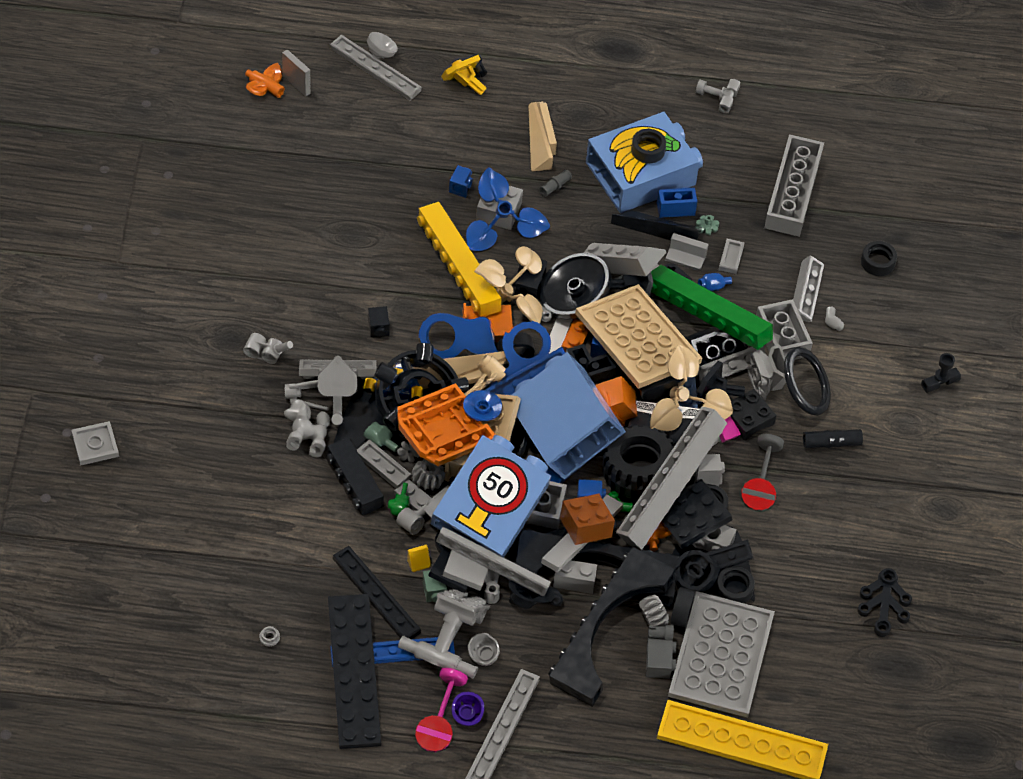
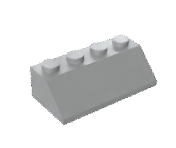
[584,243,667,276]

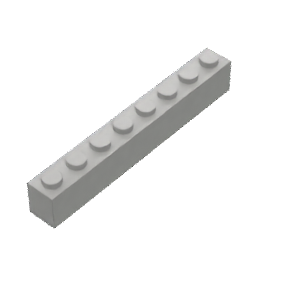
[616,406,727,550]

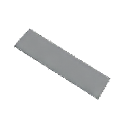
[793,255,824,322]

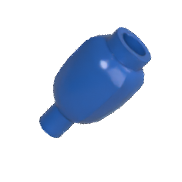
[698,273,732,291]

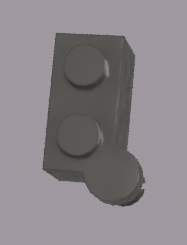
[646,625,676,679]

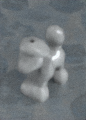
[284,399,330,457]

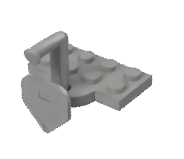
[299,356,377,425]

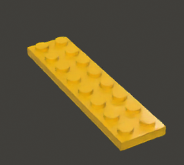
[657,700,828,779]

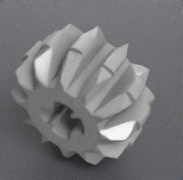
[412,459,445,491]
[639,595,669,627]

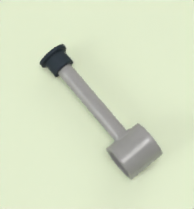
[396,476,455,535]

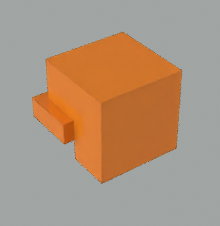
[595,376,637,427]

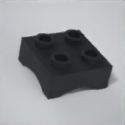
[731,389,777,440]

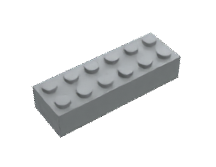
[764,134,824,237]

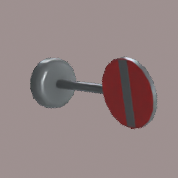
[741,434,784,511]

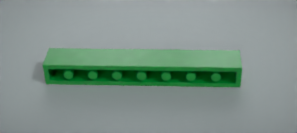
[651,265,773,350]

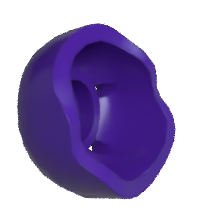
[451,692,484,726]

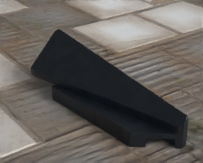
[611,210,702,240]

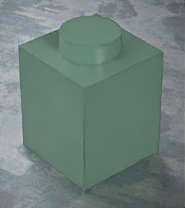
[423,570,447,602]

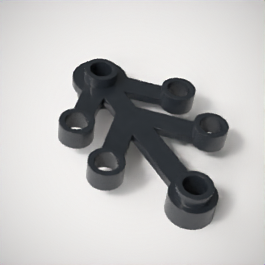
[857,568,912,637]

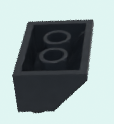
[685,327,748,366]

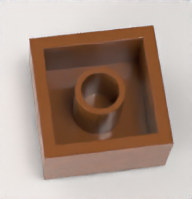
[560,494,615,545]

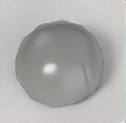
[468,633,500,666]

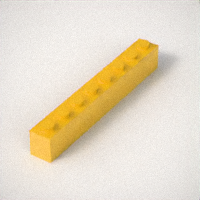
[417,202,501,317]

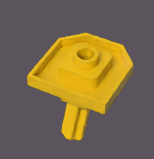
[441,55,486,95]

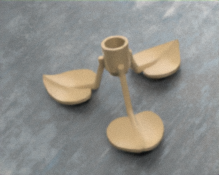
[474,246,543,324]
[650,345,733,431]

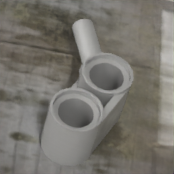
[243,333,293,364]

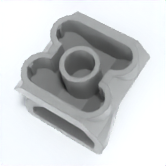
[748,345,786,400]

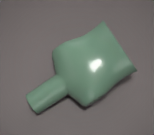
[363,422,399,452]

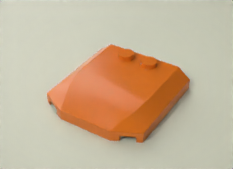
[397,383,496,466]

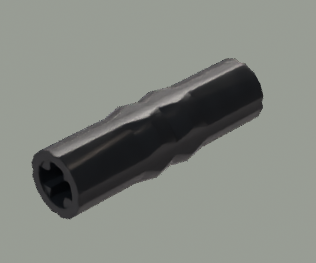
[803,429,863,448]

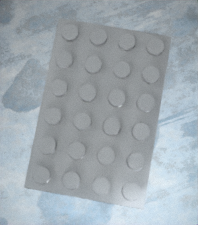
[668,591,775,718]

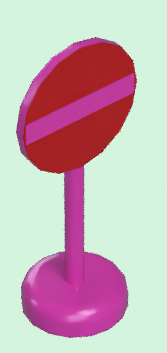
[415,668,468,752]

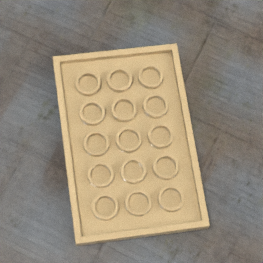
[575,284,702,389]

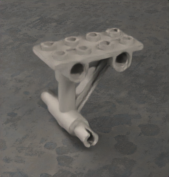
[398,589,490,679]

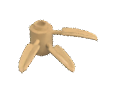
[464,354,506,396]

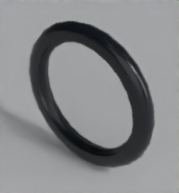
[784,347,831,416]

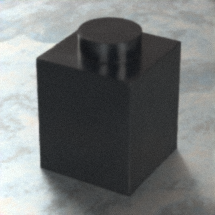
[368,306,390,337]

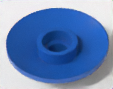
[463,390,502,421]

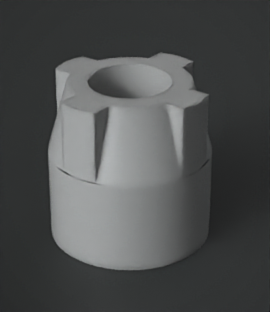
[483,582,500,604]

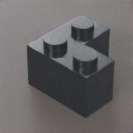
[566,344,617,385]

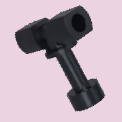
[921,353,961,393]

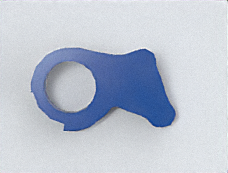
[419,313,499,359]
[489,321,551,387]

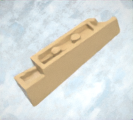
[529,101,557,171]
[413,351,509,390]

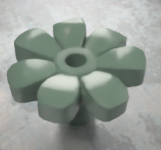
[696,215,719,235]

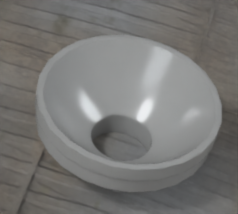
[367,32,398,59]

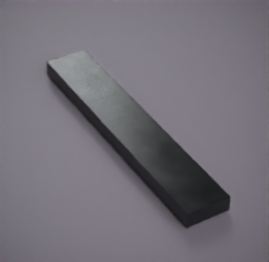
[333,546,421,639]

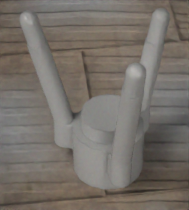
[285,380,329,411]

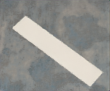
[549,317,573,353]

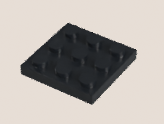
[660,479,733,550]

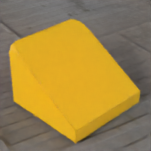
[407,545,431,572]

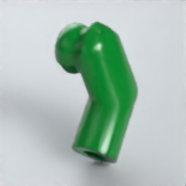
[608,491,633,512]

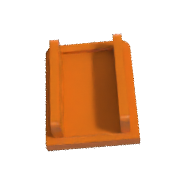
[462,303,513,342]

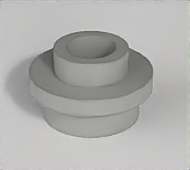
[259,626,280,647]

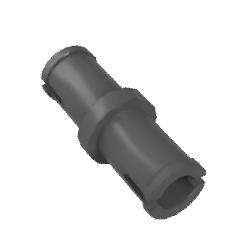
[539,169,572,197]

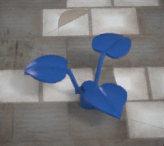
[466,168,550,251]

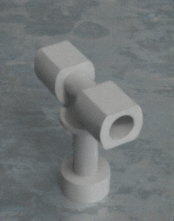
[696,79,740,113]

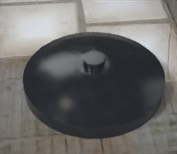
[540,253,612,319]

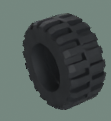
[603,425,675,499]

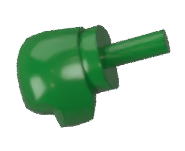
[388,483,410,516]

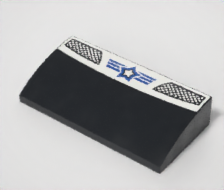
[628,400,700,445]

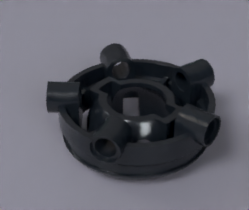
[374,343,469,435]

